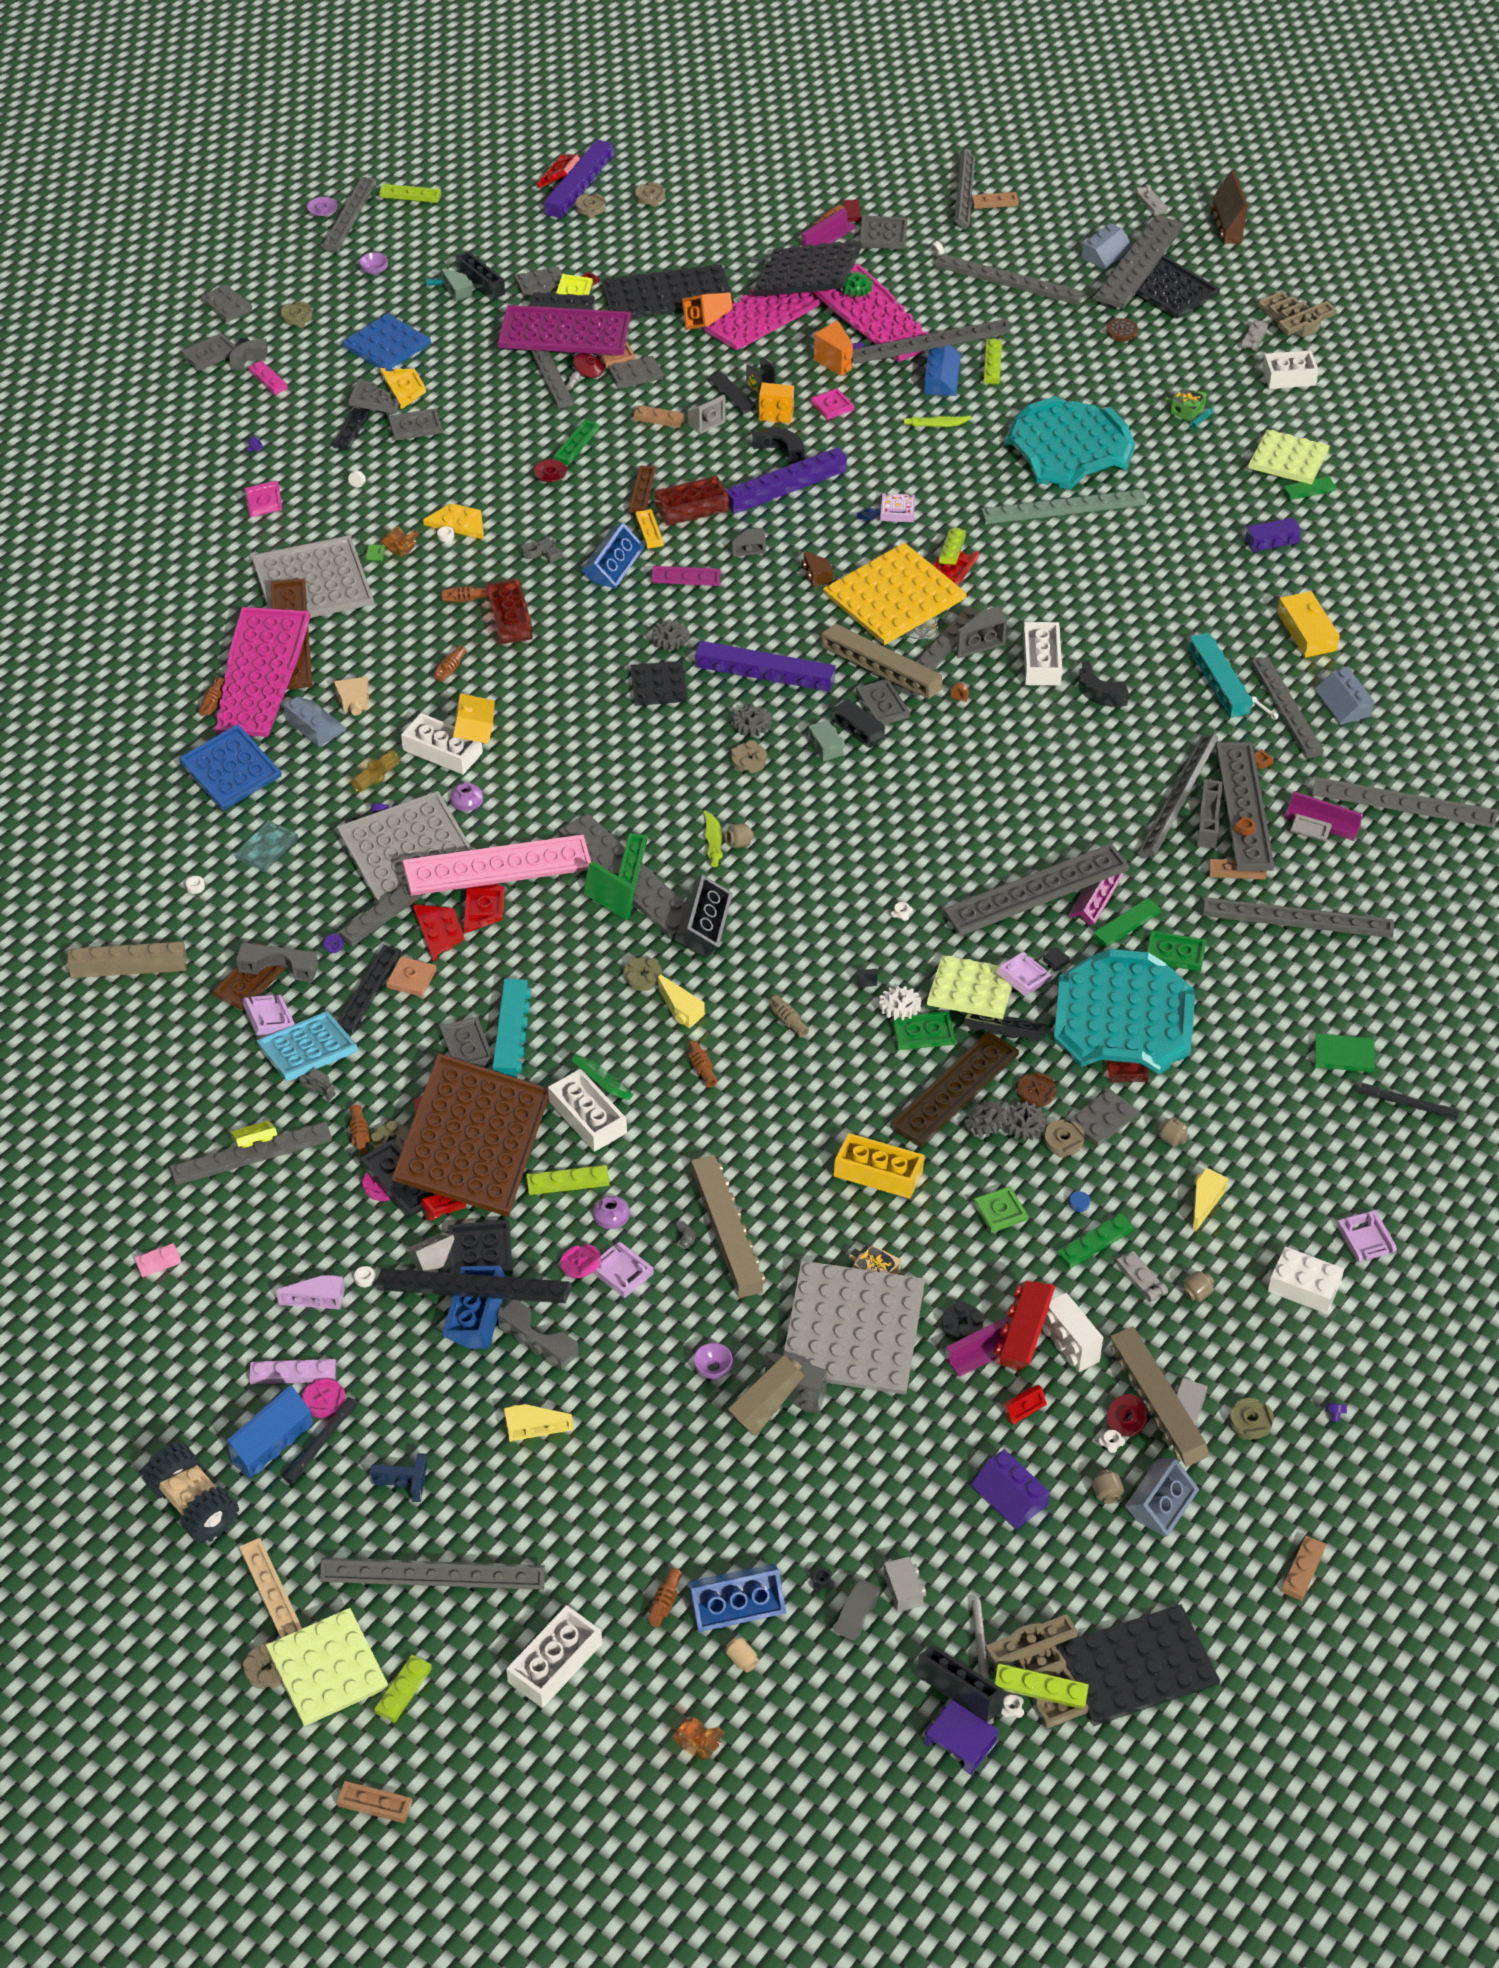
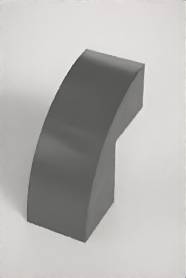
[229,339,268,370]
[834,1579,881,1641]

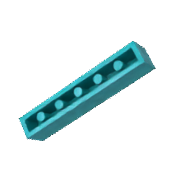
[1188,632,1253,718]
[493,979,532,1078]

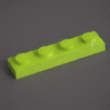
[379,184,441,203]
[984,339,1002,384]
[939,528,966,565]
[527,1165,610,1195]
[994,1664,1089,1709]

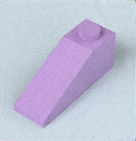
[276,1275,345,1309]

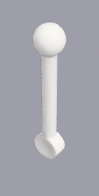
[1252,696,1278,720]

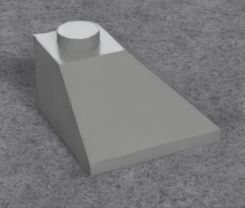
[688,395,725,434]
[406,1232,454,1272]

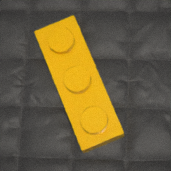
[635,509,663,549]

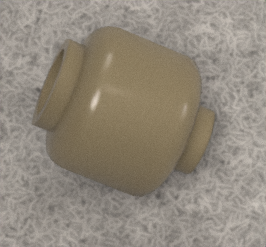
[725,823,753,848]
[1158,1117,1189,1147]
[1182,1271,1214,1302]
[1092,1470,1124,1504]

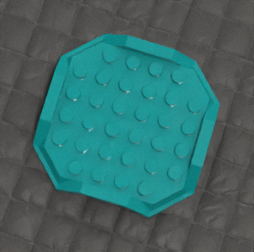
[1004,396,1135,490]
[1054,949,1195,1075]

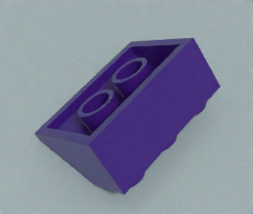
[971,1449,1049,1530]

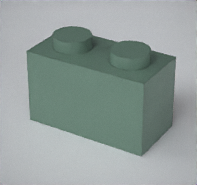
[808,720,845,762]

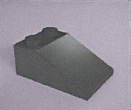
[957,606,1007,658]
[765,1351,827,1414]

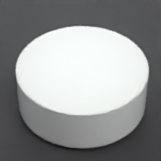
[931,241,944,257]
[348,470,366,488]
[437,526,454,542]
[185,876,205,894]
[354,1266,376,1287]

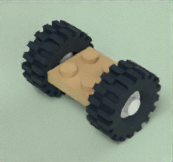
[142,1442,239,1544]

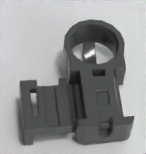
[522,536,563,563]
[298,1068,336,1101]

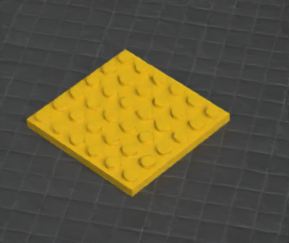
[823,542,967,645]

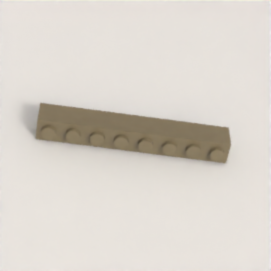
[822,623,942,699]
[692,1155,766,1298]
[1110,1326,1209,1467]

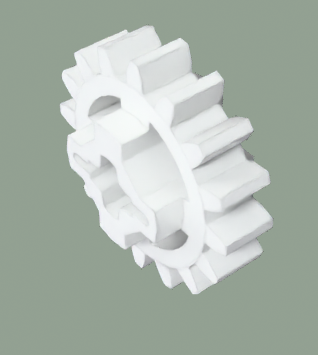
[879,986,921,1020]

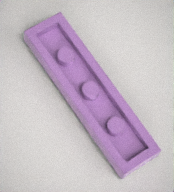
[249,1359,337,1384]

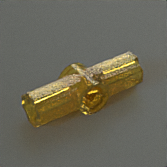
[351,750,401,793]

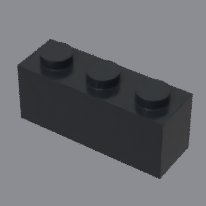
[832,699,885,748]

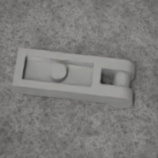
[1134,184,1168,216]
[1241,320,1269,352]
[1116,1251,1168,1302]

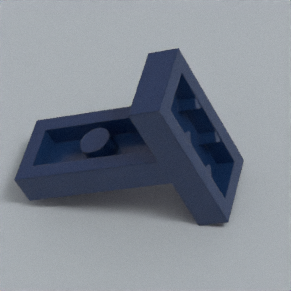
[370,1453,428,1503]

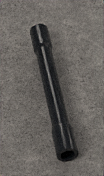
[1359,1082,1459,1121]
[283,1397,357,1485]

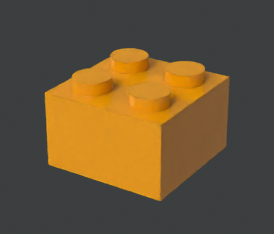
[759,383,794,423]

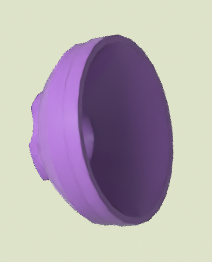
[360,253,388,276]
[450,783,483,811]
[593,1196,630,1229]
[694,1343,733,1379]

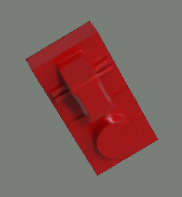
[421,1195,466,1221]
[1003,1385,1047,1425]

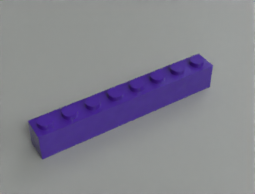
[544,139,614,219]
[725,447,847,514]
[695,641,836,692]

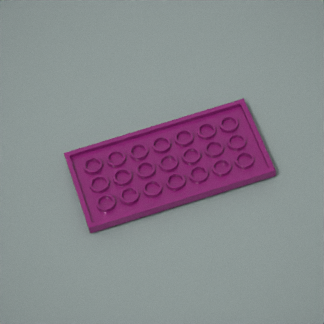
[498,305,631,355]

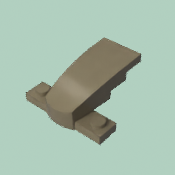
[1257,291,1337,337]
[985,1614,1089,1729]

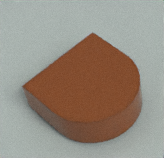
[950,682,969,702]
[1254,749,1274,769]
[1233,816,1256,836]

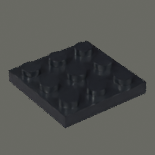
[630,661,688,706]
[448,1220,513,1275]

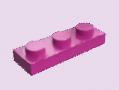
[248,361,288,395]

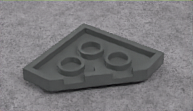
[349,380,399,414]

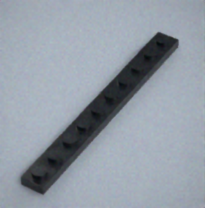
[375,1269,572,1303]

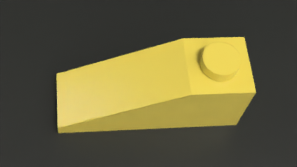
[658,975,705,1029]
[1193,1168,1228,1231]
[504,1404,573,1441]

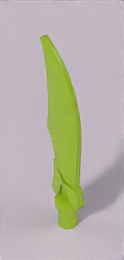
[903,416,971,427]
[703,811,723,867]

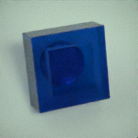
[856,508,880,522]

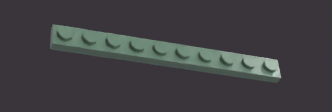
[981,489,1147,524]

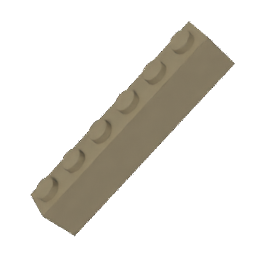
[67,942,187,978]

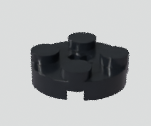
[942,1301,984,1342]

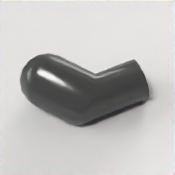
[677,1221,696,1248]

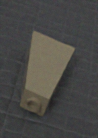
[728,1355,805,1436]

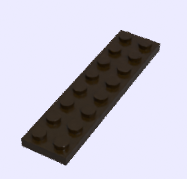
[890,1032,1019,1148]

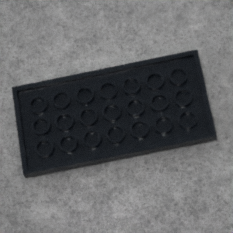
[601,264,734,319]

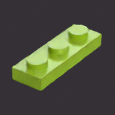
[375,1655,432,1723]

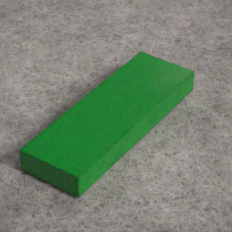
[1283,476,1336,501]

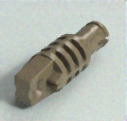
[770,995,809,1038]

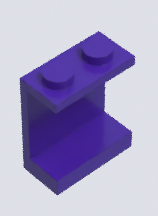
[924,1700,998,1775]

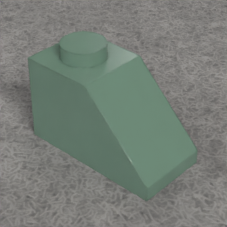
[441,268,473,301]

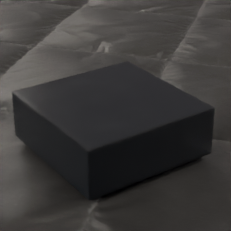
[1043,947,1070,971]
[857,968,878,988]

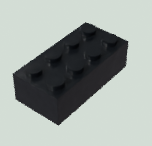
[675,874,733,958]

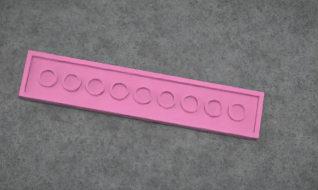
[402,835,591,896]

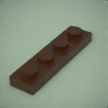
[629,465,656,513]

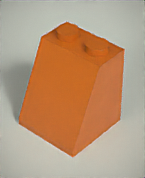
[682,293,732,330]
[814,320,853,376]

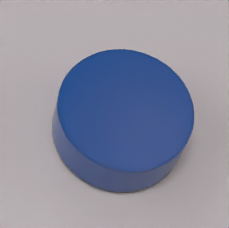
[1069,1191,1090,1212]

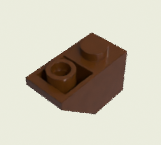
[801,552,833,587]

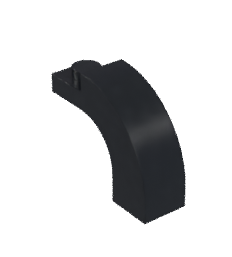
[752,427,805,463]
[1078,660,1129,707]

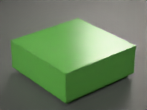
[366,545,385,561]

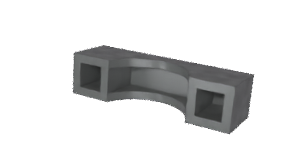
[1197,779,1222,849]
[236,942,319,982]
[498,1300,579,1370]

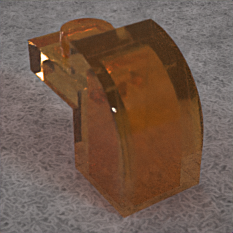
[381,526,419,557]
[671,1717,725,1760]

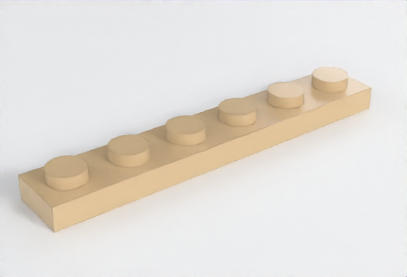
[239,1538,302,1639]

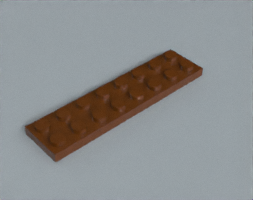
[271,578,313,690]

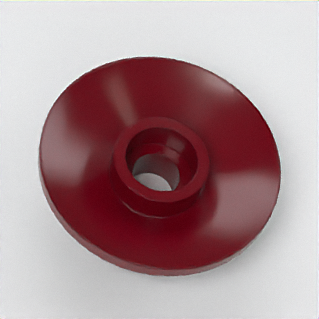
[573,353,604,378]
[534,459,567,482]
[1107,1394,1148,1437]

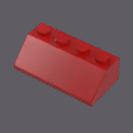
[993,1281,1056,1371]

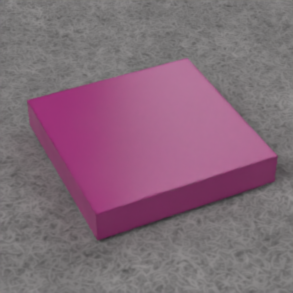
[810,388,854,420]
[245,481,282,518]

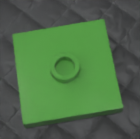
[973,1186,1028,1233]

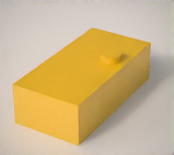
[1277,591,1340,658]
[453,693,495,744]
[834,1133,925,1199]

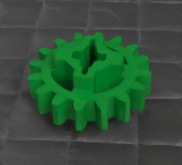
[840,271,873,298]

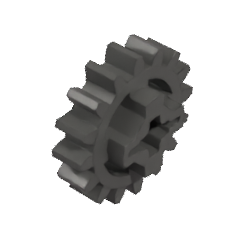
[652,619,689,651]
[733,704,772,737]
[964,1100,1008,1138]
[1004,1101,1047,1141]

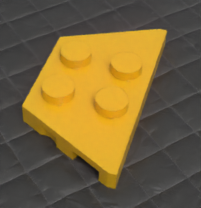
[380,368,426,409]
[423,503,484,539]

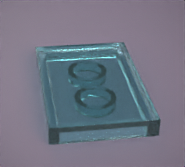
[235,820,298,872]

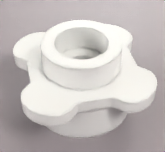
[891,902,913,921]
[1099,1430,1125,1453]
[1001,1695,1024,1718]

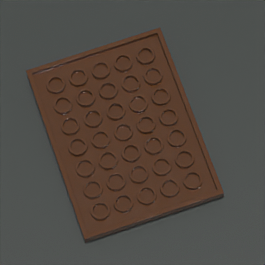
[392,1053,549,1217]

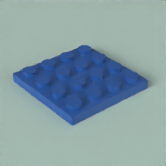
[342,313,431,371]
[179,724,282,811]

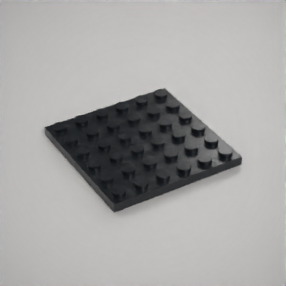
[753,240,862,296]

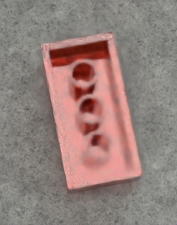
[655,476,729,526]
[486,579,533,645]

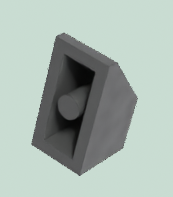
[732,528,766,557]

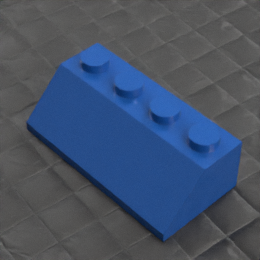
[924,345,961,396]
[581,522,645,589]
[442,1266,506,1349]
[227,1385,313,1478]
[687,1563,786,1632]

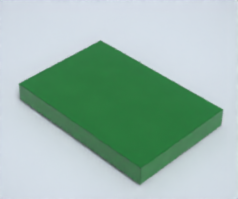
[583,861,635,920]
[1146,930,1207,972]
[892,1011,956,1050]
[1315,1033,1375,1073]
[571,1054,634,1100]

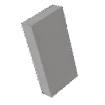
[1291,814,1332,843]

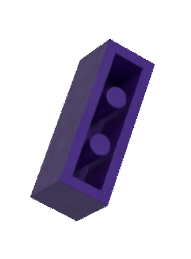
[1245,517,1301,552]

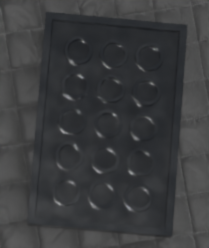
[1110,255,1220,319]
[1057,1604,1220,1727]

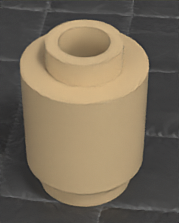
[726,1638,759,1673]

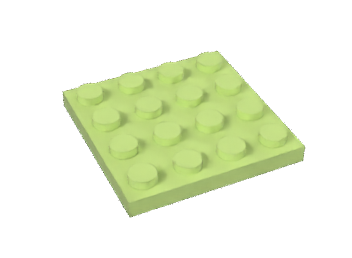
[1249,430,1330,484]
[927,955,1013,1019]
[266,1608,388,1727]

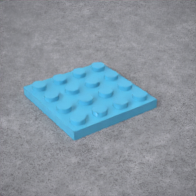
[256,1011,358,1082]

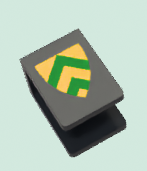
[746,357,776,397]

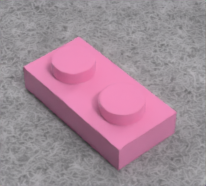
[134,1243,181,1277]

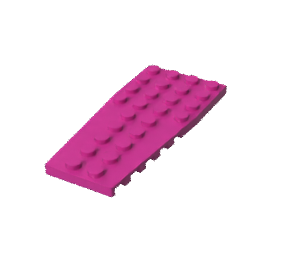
[812,263,929,362]
[704,288,824,350]
[215,607,311,737]

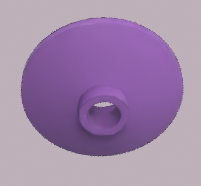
[307,197,337,216]

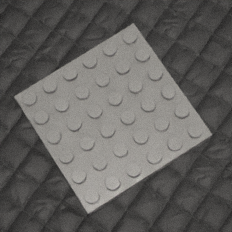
[252,535,374,618]
[337,791,473,904]
[783,1261,925,1395]

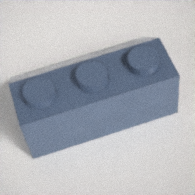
[1082,223,1132,270]
[1314,667,1374,725]
[284,696,347,747]
[1125,1458,1199,1537]

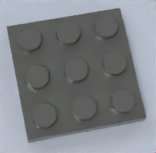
[860,215,908,250]

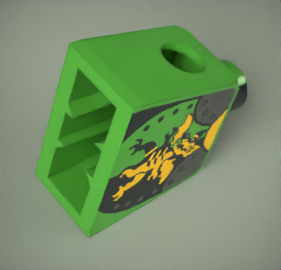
[1165,388,1207,422]

